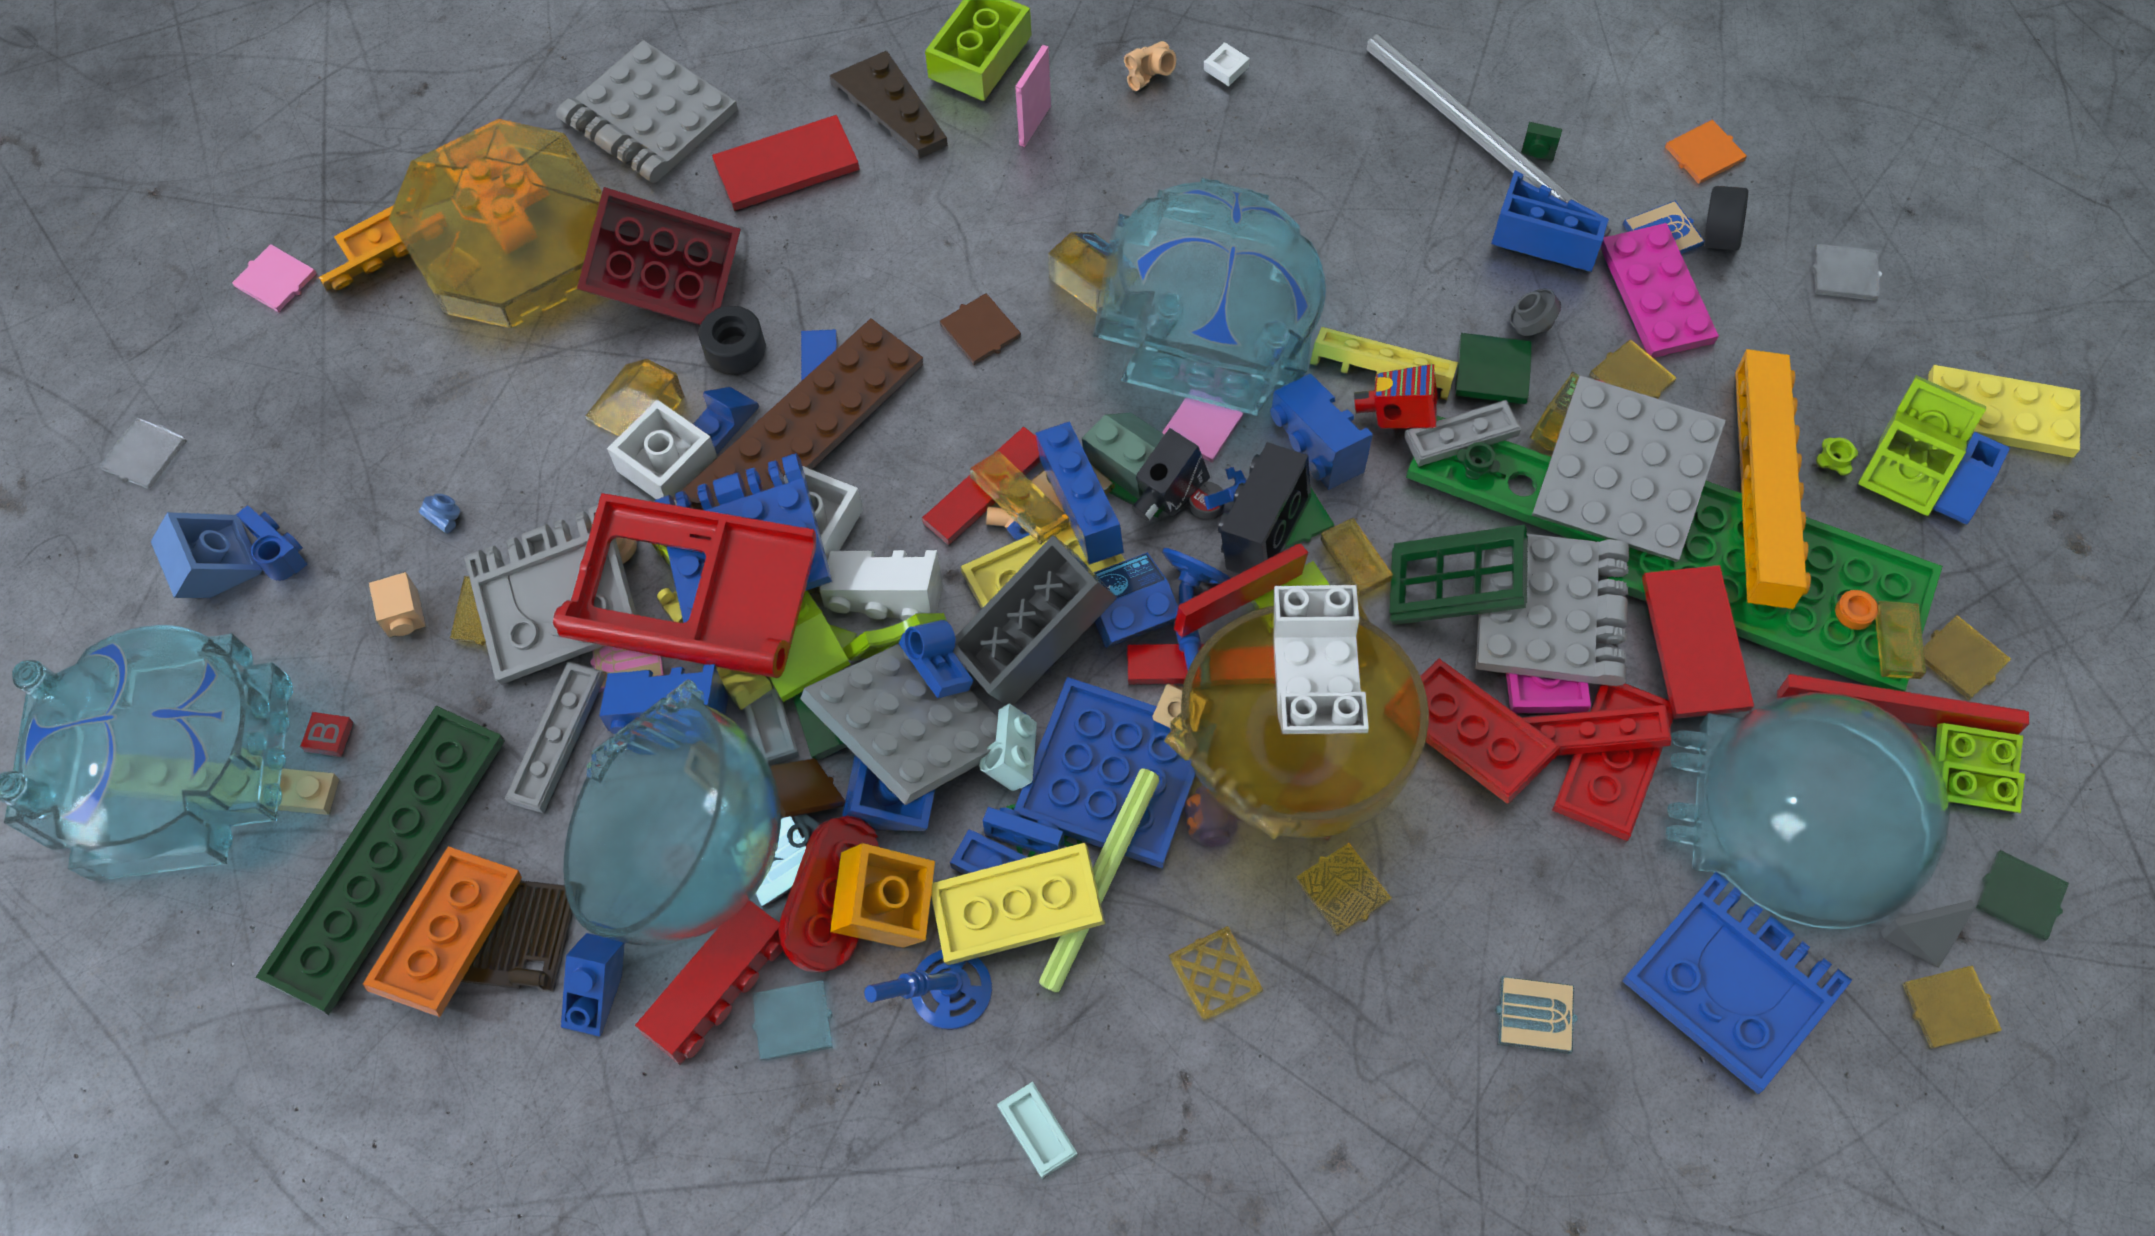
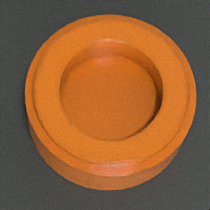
[1835,590,1878,630]

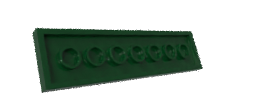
[255,706,505,1015]

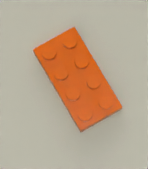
[363,846,522,1017]

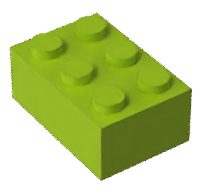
[925,0,1032,101]

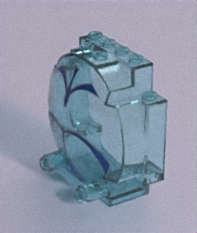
[1093,177,1326,416]
[0,625,293,881]

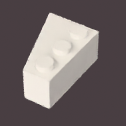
[820,550,943,621]

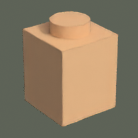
[369,572,426,637]

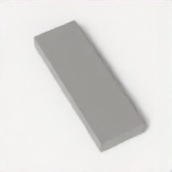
[1404,400,1521,466]

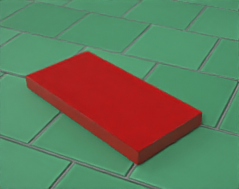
[712,114,860,211]
[1642,565,1754,719]
[1388,658,1561,804]
[1552,683,1673,841]

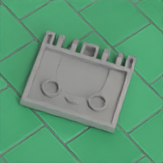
[556,40,738,183]
[465,505,637,684]
[1475,529,1629,686]

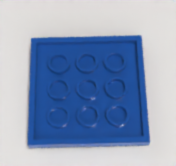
[1014,677,1213,869]

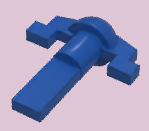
[1204,467,1246,510]

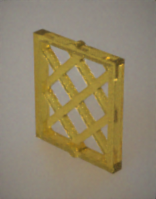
[1169,926,1263,1021]

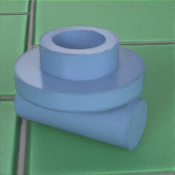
[419,494,460,534]

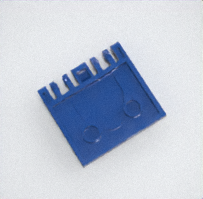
[655,453,832,623]
[1622,872,1852,1094]

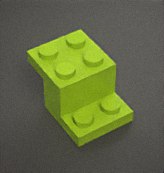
[1858,375,1986,516]

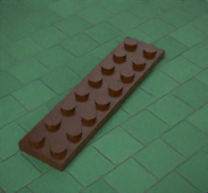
[673,318,923,510]

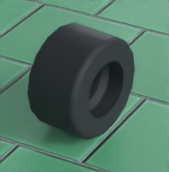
[1705,186,1749,250]
[698,305,766,374]

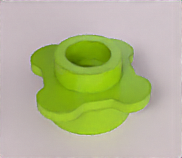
[1816,437,1858,476]

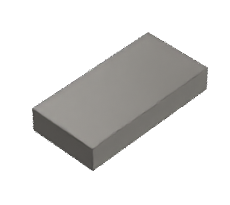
[744,686,799,767]

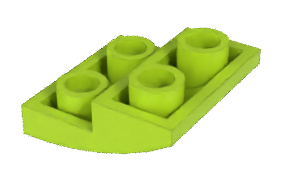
[1935,723,2025,813]

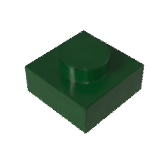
[1521,121,1562,161]

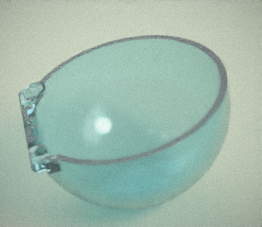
[563,679,781,946]

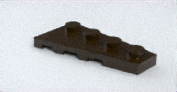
[829,50,948,159]

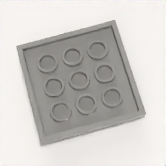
[1532,375,1726,562]
[800,644,998,805]

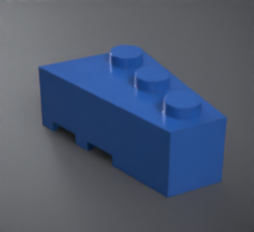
[1491,170,1609,272]
[1270,373,1373,490]
[599,664,728,740]

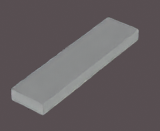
[505,662,606,814]

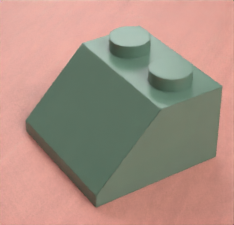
[1082,412,1164,499]

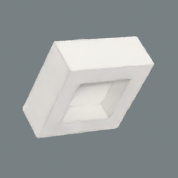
[1204,42,1250,86]

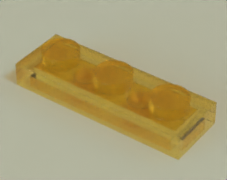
[970,451,1069,545]

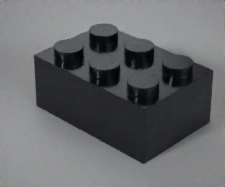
[1218,442,1311,574]

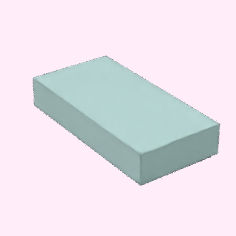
[997,1082,1078,1179]

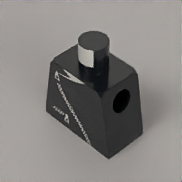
[1132,428,1210,521]

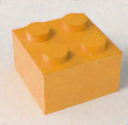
[830,843,935,948]

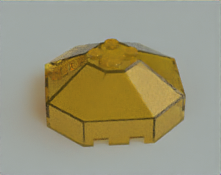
[389,119,602,328]

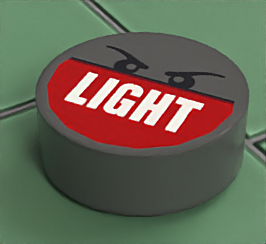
[1188,482,1225,519]

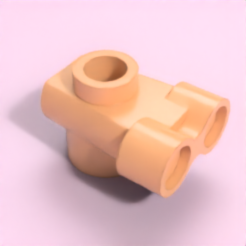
[1124,41,1176,91]

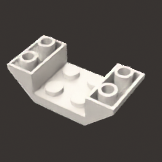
[1274,585,1369,734]

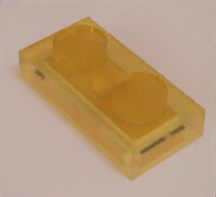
[1320,518,1393,597]
[1875,601,1926,679]

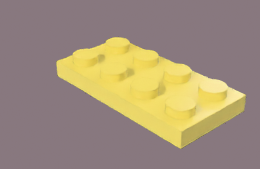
[1928,365,2080,458]
[961,518,1125,609]
[931,843,1105,965]

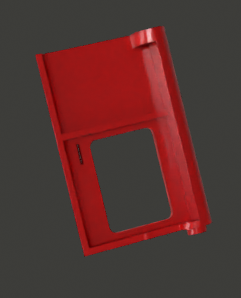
[553,493,816,678]

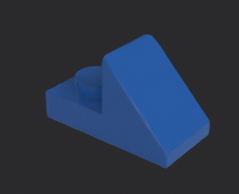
[693,387,759,455]

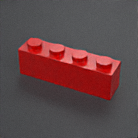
[635,897,783,1065]

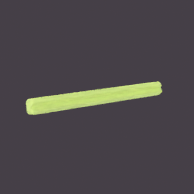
[1039,768,1159,992]

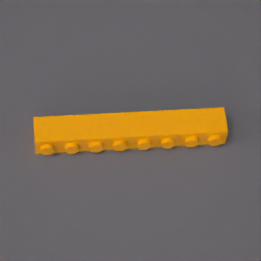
[1735,349,1811,609]

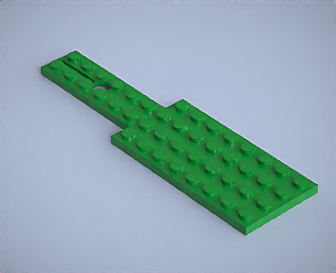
[1406,415,1943,692]

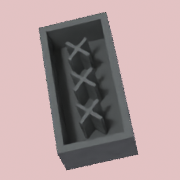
[953,535,1118,705]

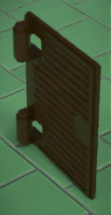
[461,880,578,993]

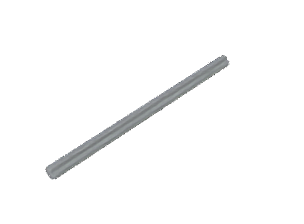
[1366,34,1611,237]

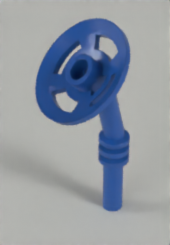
[1162,548,1231,688]
[864,950,992,1030]

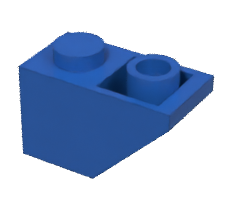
[1933,431,2010,525]
[561,933,625,1036]

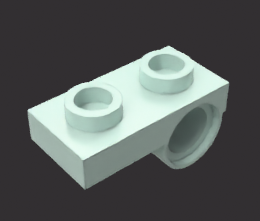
[979,703,1037,791]

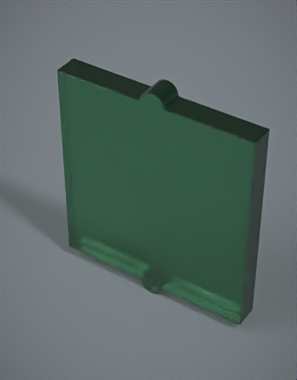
[1976,850,2069,941]

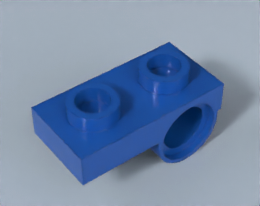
[236,505,307,581]
[899,620,974,699]

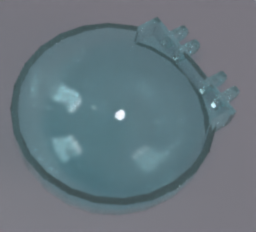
[1666,692,1950,929]

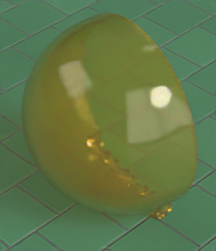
[1165,606,1429,839]

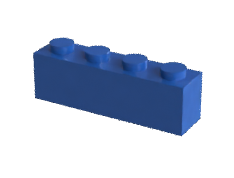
[1035,421,1124,565]

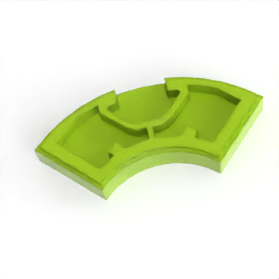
[843,613,947,661]

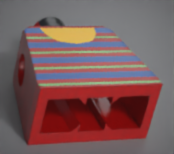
[1354,364,1438,428]

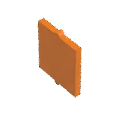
[1665,119,1747,184]

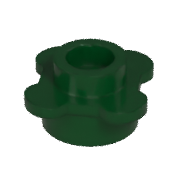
[1457,442,1500,480]

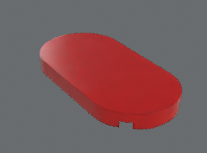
[779,816,882,973]

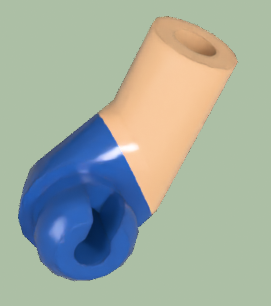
[986,507,1035,541]

